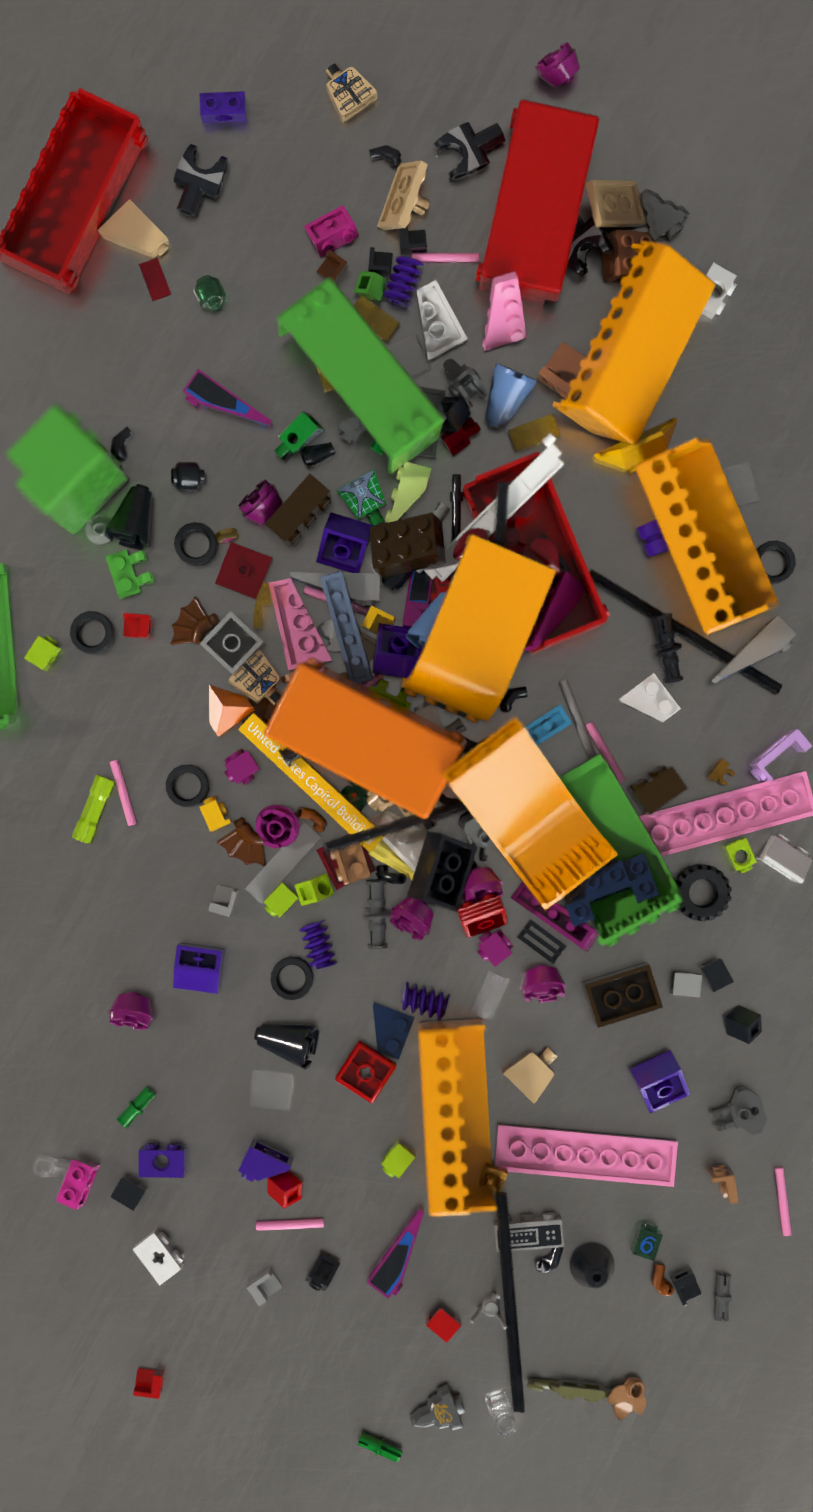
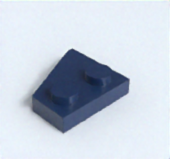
[373,1002,415,1060]

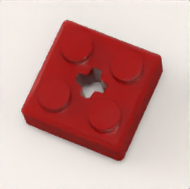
[457,894,508,938]
[335,1041,396,1104]

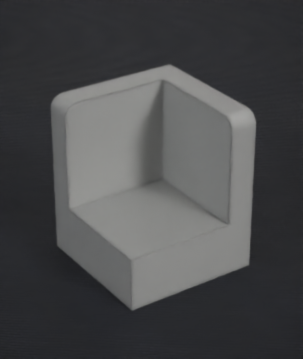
[208,884,239,917]
[671,972,702,998]
[247,1268,282,1307]

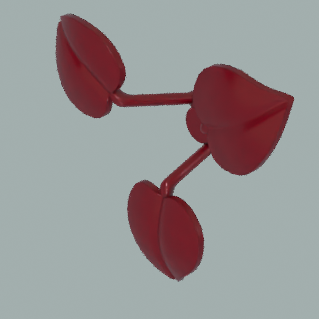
[453,481,560,575]

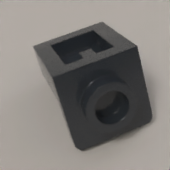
[305,1253,340,1291]

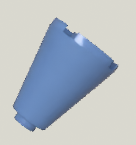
[485,363,537,429]
[406,591,447,648]

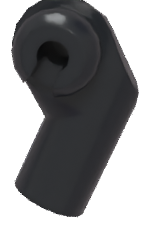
[369,145,402,166]
[375,865,406,884]

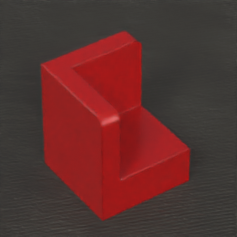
[122,613,152,639]
[267,1171,302,1209]
[426,1308,461,1343]
[133,1367,165,1399]

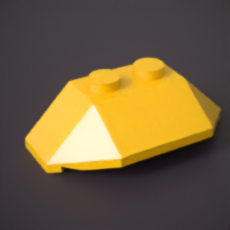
[592,417,677,473]

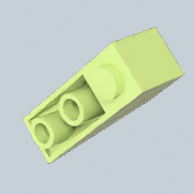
[385,462,431,523]

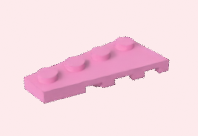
[482,272,527,351]
[269,578,332,671]

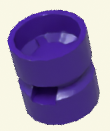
[637,519,669,558]

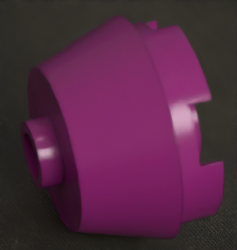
[535,42,580,87]
[238,479,283,524]
[256,805,300,848]
[462,867,503,903]
[389,897,434,941]
[521,965,566,1003]
[108,992,153,1030]

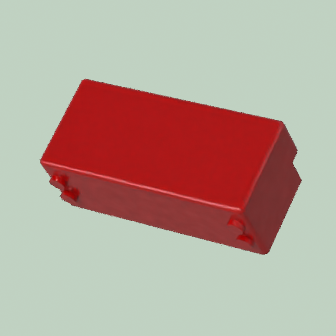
[0,87,148,294]
[475,99,599,305]
[463,452,610,654]

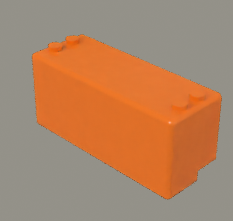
[264,657,467,819]

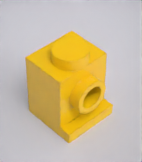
[199,796,232,832]

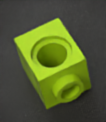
[24,635,61,671]
[723,837,757,873]
[294,873,334,906]
[264,882,299,918]
[381,1140,416,1178]

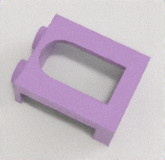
[749,729,812,782]

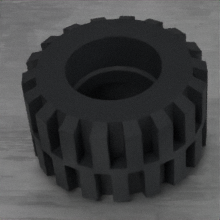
[675,864,732,922]

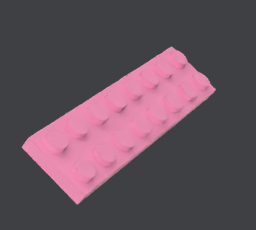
[639,771,813,856]
[494,1124,678,1187]

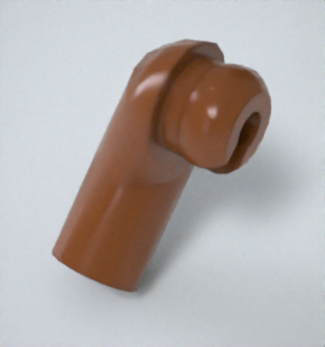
[296,807,327,832]
[652,1263,674,1296]

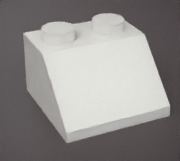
[757,834,813,884]

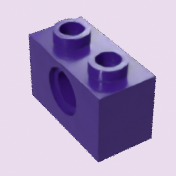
[199,91,247,124]
[138,1143,186,1178]

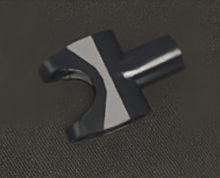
[434,122,505,180]
[173,144,228,217]
[568,214,614,276]

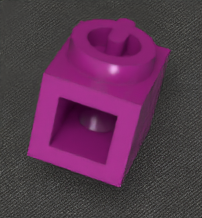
[224,749,261,785]
[477,929,514,967]

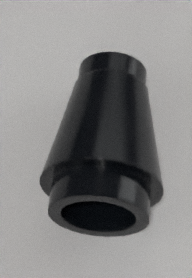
[300,442,335,468]

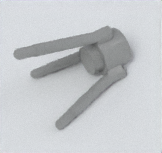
[470,1293,507,1329]

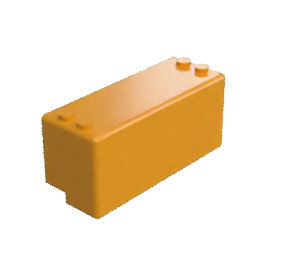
[552,241,715,444]
[635,438,780,634]
[418,1019,496,1216]

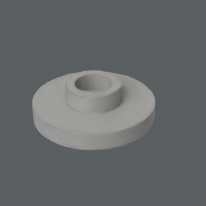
[85,515,114,545]

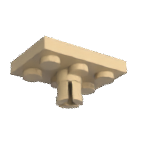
[377,160,429,230]
[585,180,647,227]

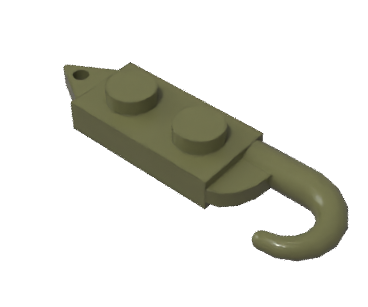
[527,1379,612,1402]

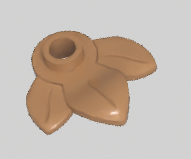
[607,1377,646,1420]

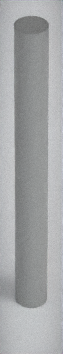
[559,679,596,759]

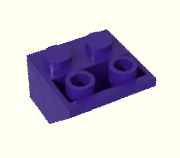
[173,943,224,994]

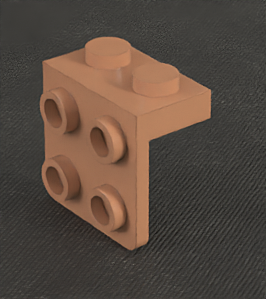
[602,230,653,281]

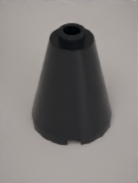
[104,484,152,550]
[254,1023,319,1070]
[570,1242,615,1288]

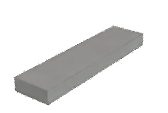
[245,822,321,904]

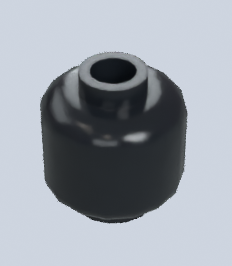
[171,462,205,491]

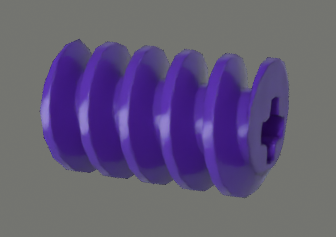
[383,256,424,308]
[299,919,338,969]
[401,982,450,1021]

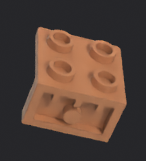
[537,342,592,402]

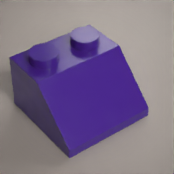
[316,512,373,573]
[372,623,422,678]
[630,1050,691,1114]
[238,1140,293,1182]

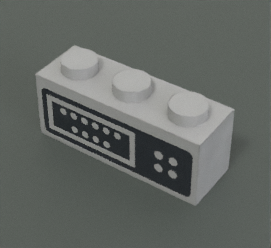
[493,1212,564,1252]

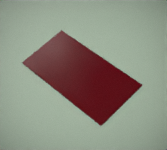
[139,258,171,301]

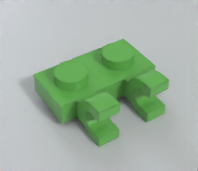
[105,549,155,599]

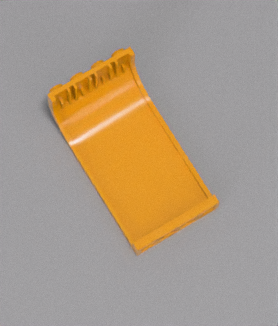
[400,535,556,723]
[442,717,618,910]

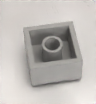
[200,611,265,675]

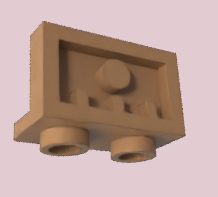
[331,843,371,885]
[708,1165,739,1204]

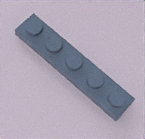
[320,570,373,683]

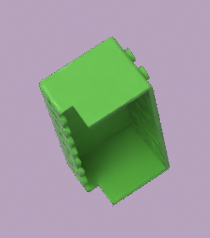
[277,278,443,475]
[5,404,128,534]

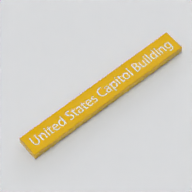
[238,713,385,852]

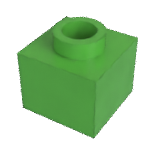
[354,271,387,301]

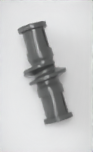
[362,879,391,949]

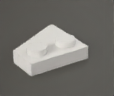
[619,673,681,722]

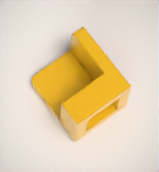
[361,605,396,634]

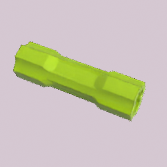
[72,774,115,844]

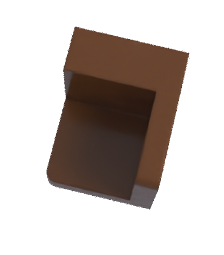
[316,250,348,284]

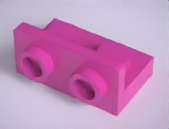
[304,205,359,257]
[56,1159,100,1210]

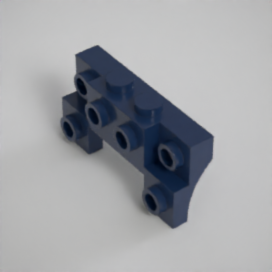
[563,854,660,927]

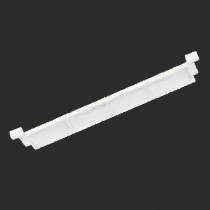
[416,432,564,582]

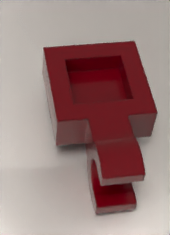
[440,417,481,456]

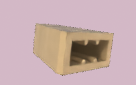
[97,199,169,258]

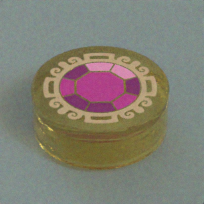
[215,528,239,544]

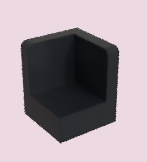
[399,226,427,255]
[368,247,393,277]
[440,397,471,432]
[699,958,734,992]
[725,1006,762,1044]
[110,1178,148,1211]
[670,1268,701,1307]

